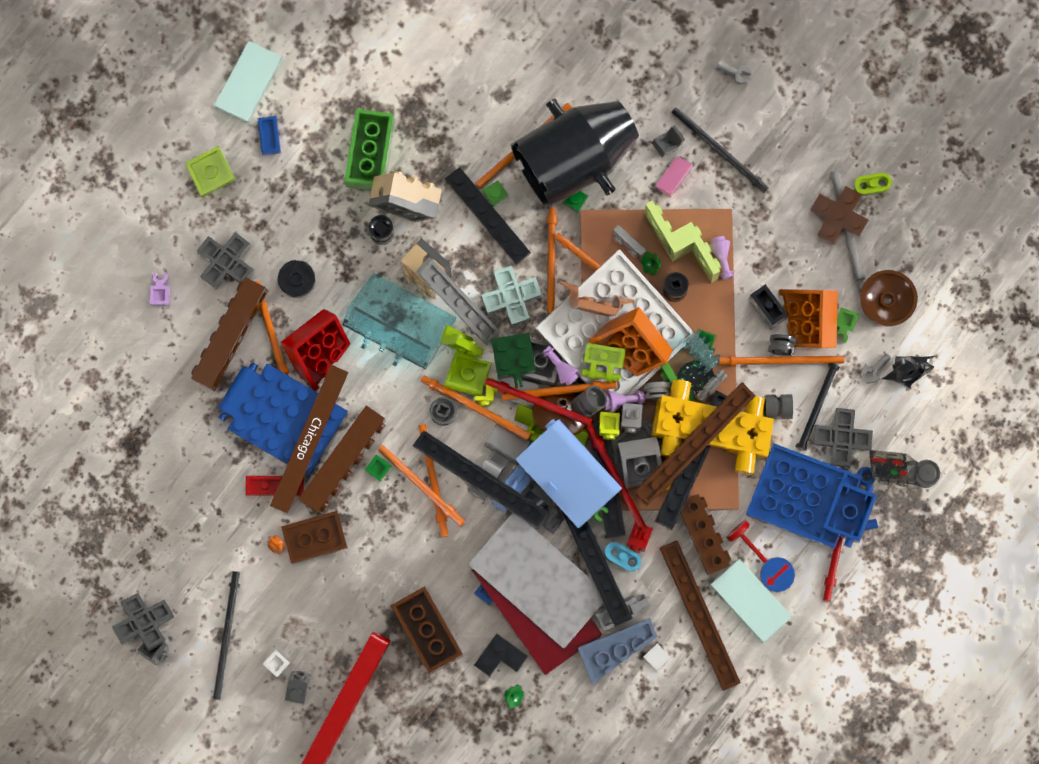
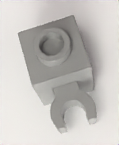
[621,403,643,433]

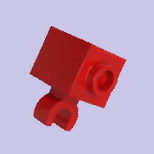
[626,522,653,553]

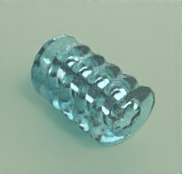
[683,330,721,374]

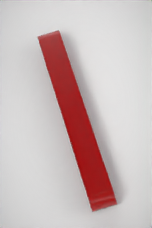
[302,631,391,764]

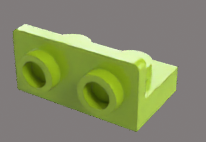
[440,325,484,357]

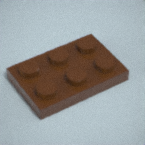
[281,511,348,564]

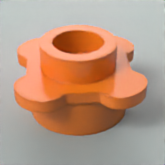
[267,535,285,555]

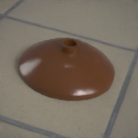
[860,270,918,327]
[532,393,587,435]

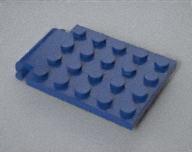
[217,362,348,477]
[746,443,877,549]

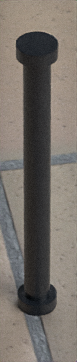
[795,363,840,451]

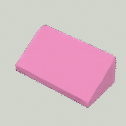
[655,157,693,197]

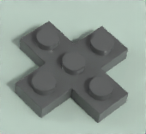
[197,232,254,289]
[813,408,873,468]
[112,593,174,652]

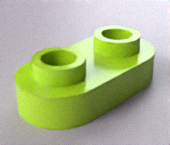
[854,173,892,196]

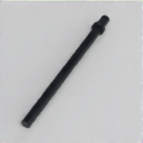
[671,107,769,193]
[213,571,240,700]

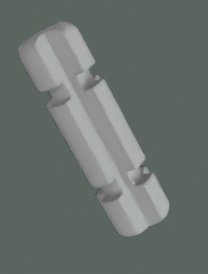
[696,370,727,403]

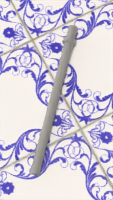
[831,171,866,292]

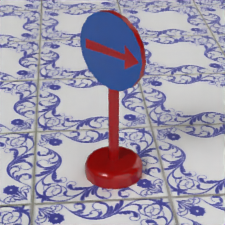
[726,520,795,592]

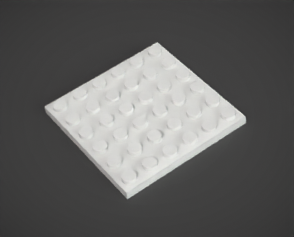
[535,249,696,413]

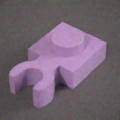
[150,272,170,306]

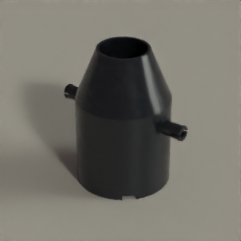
[511,99,639,210]

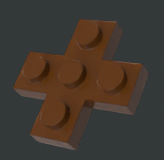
[810,186,870,245]

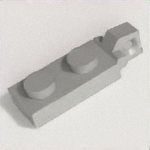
[594,594,649,631]

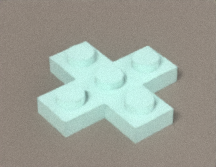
[482,266,542,326]

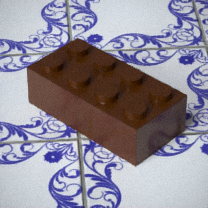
[391,586,464,676]

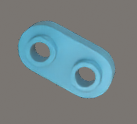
[605,542,641,572]

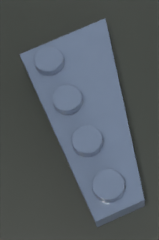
[578,618,658,684]

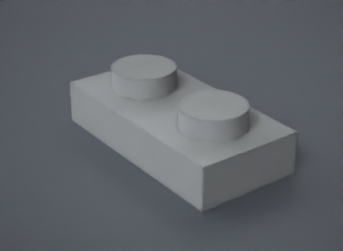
[613,225,646,260]

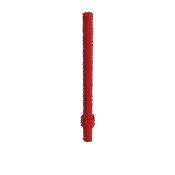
[485,377,592,427]
[585,425,647,531]
[823,537,844,602]

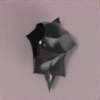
[882,354,936,389]

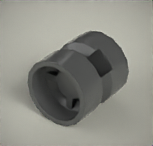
[571,386,607,418]
[764,394,793,419]

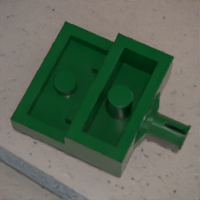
[491,333,536,388]

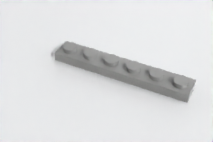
[416,258,500,345]

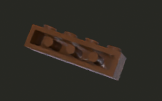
[680,494,731,575]

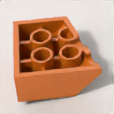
[779,289,838,348]
[589,307,673,376]

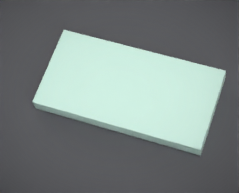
[214,41,282,123]
[711,559,792,643]

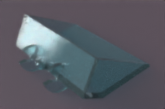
[342,273,457,370]

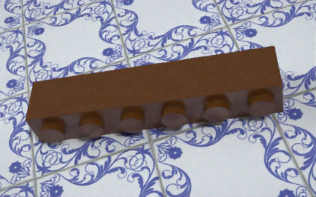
[191,277,269,392]
[299,405,386,515]

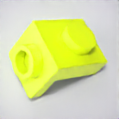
[474,377,498,407]
[599,412,620,440]

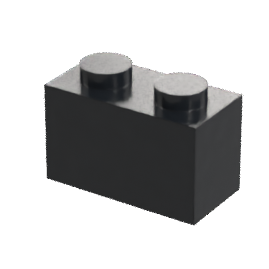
[748,284,788,330]

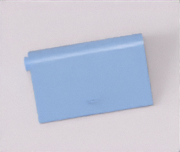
[516,419,622,528]

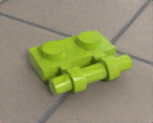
[582,343,626,383]

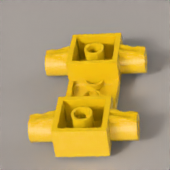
[651,380,774,475]

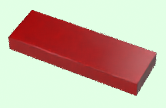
[245,476,304,496]

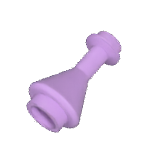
[709,236,734,280]
[542,345,579,386]
[603,390,645,413]

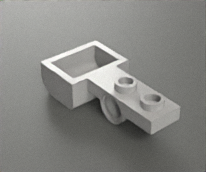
[468,424,532,501]

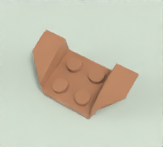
[557,281,634,317]

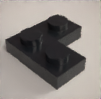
[474,633,528,677]

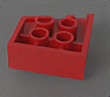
[280,309,351,392]

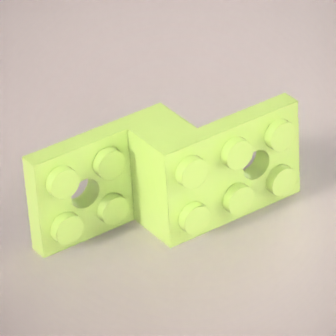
[644,200,721,283]

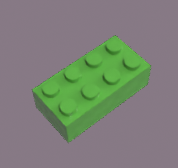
[345,109,395,191]

